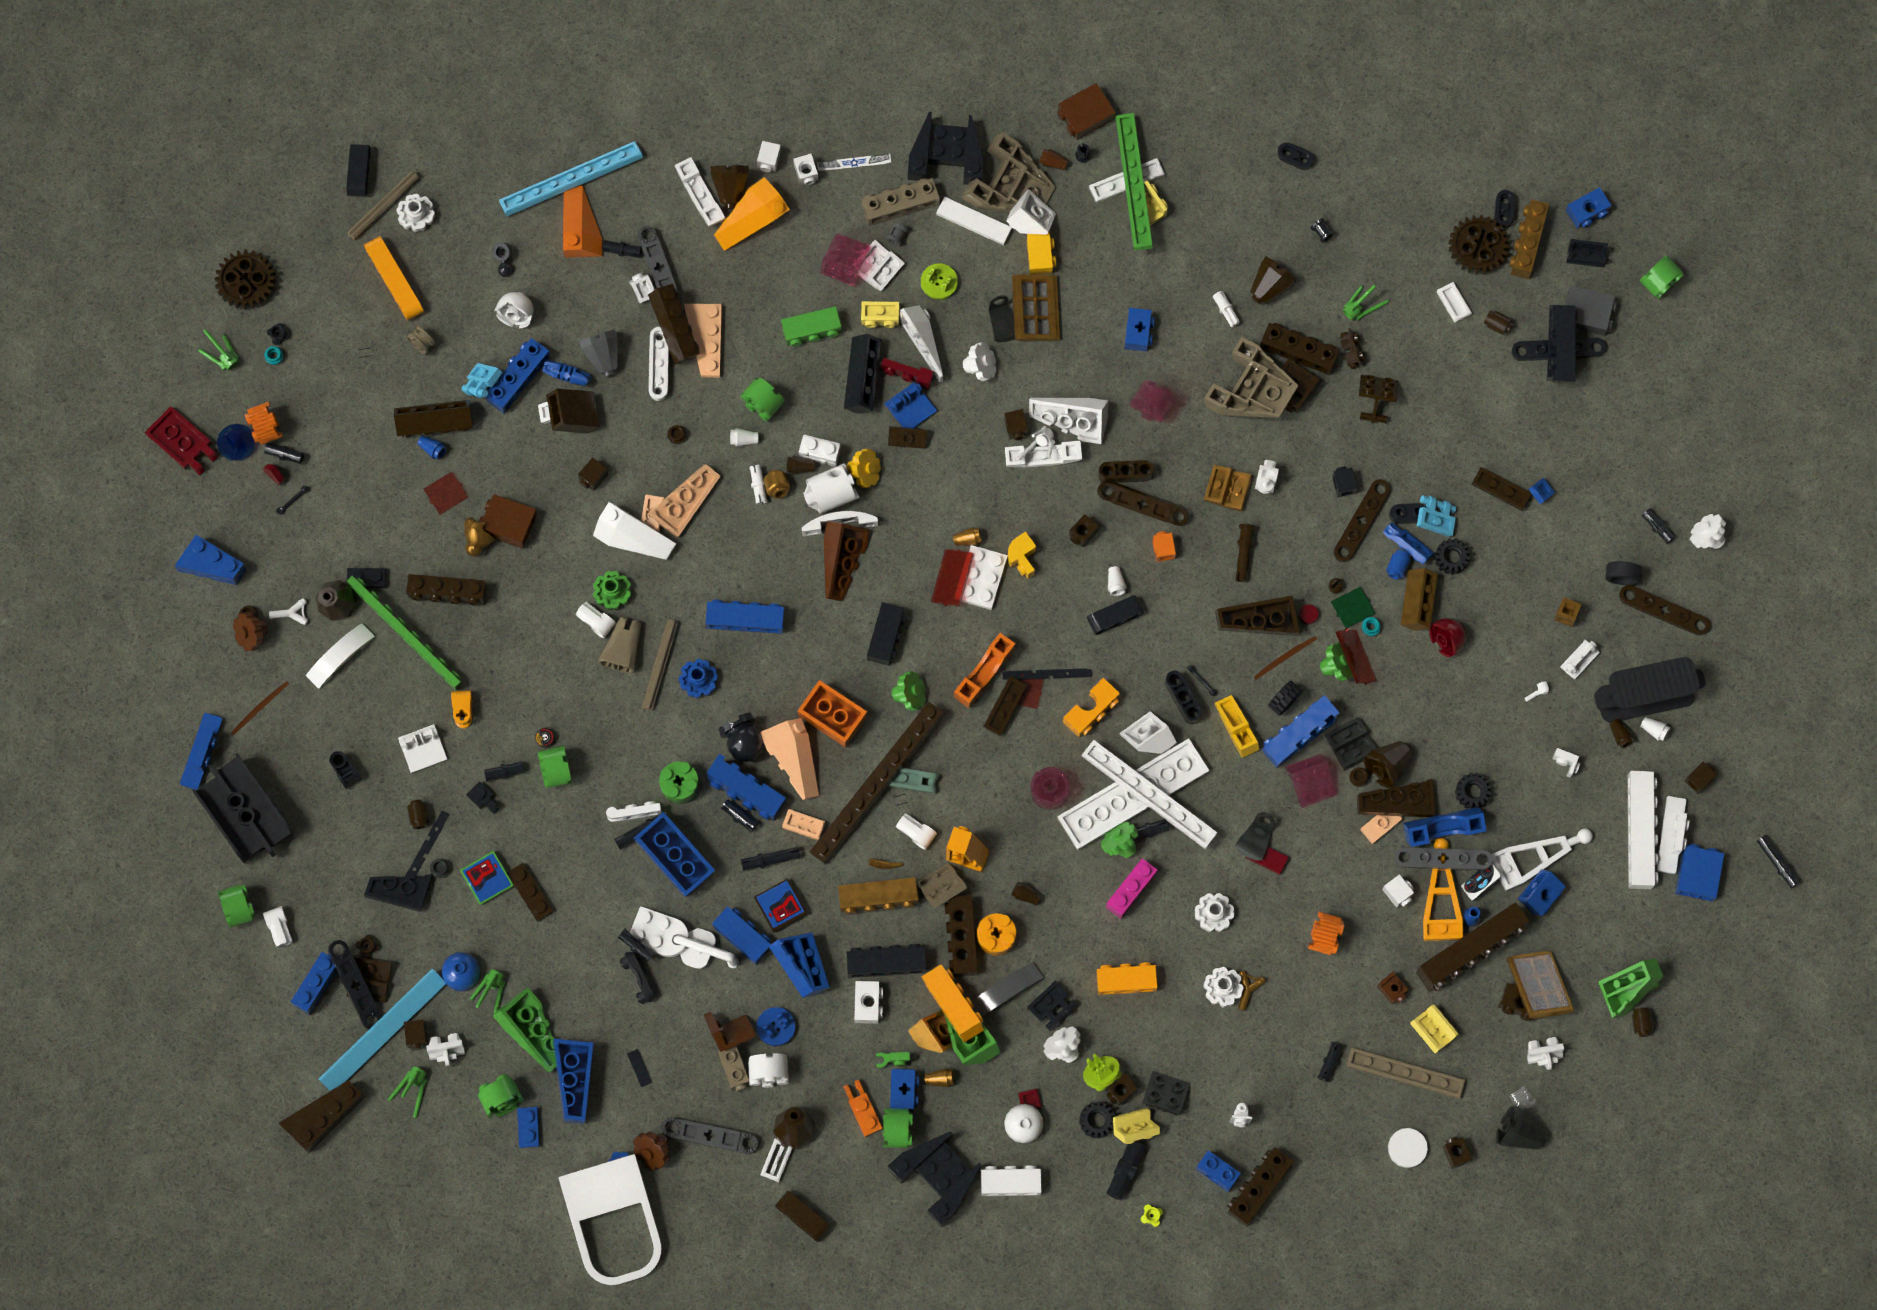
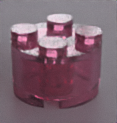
[1129,380,1175,422]
[1030,767,1070,810]

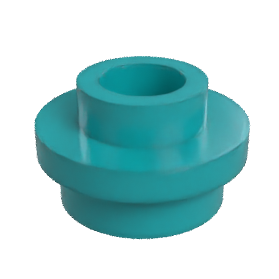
[264,346,283,365]
[1362,617,1381,636]

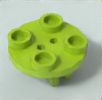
[921,263,958,300]
[1083,1054,1122,1091]

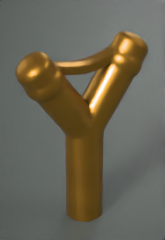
[1238,971,1266,1011]

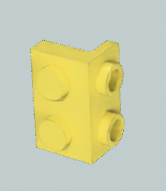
[1144,181,1168,226]
[861,301,899,328]
[1410,1004,1458,1053]
[1113,1108,1160,1144]

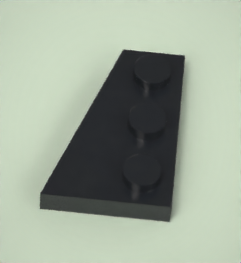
[364,874,432,912]

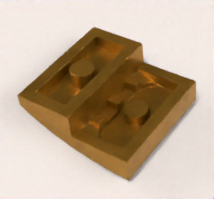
[1204,465,1252,512]

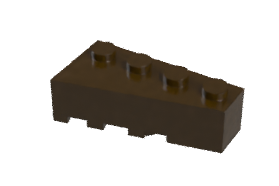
[1215,596,1300,636]

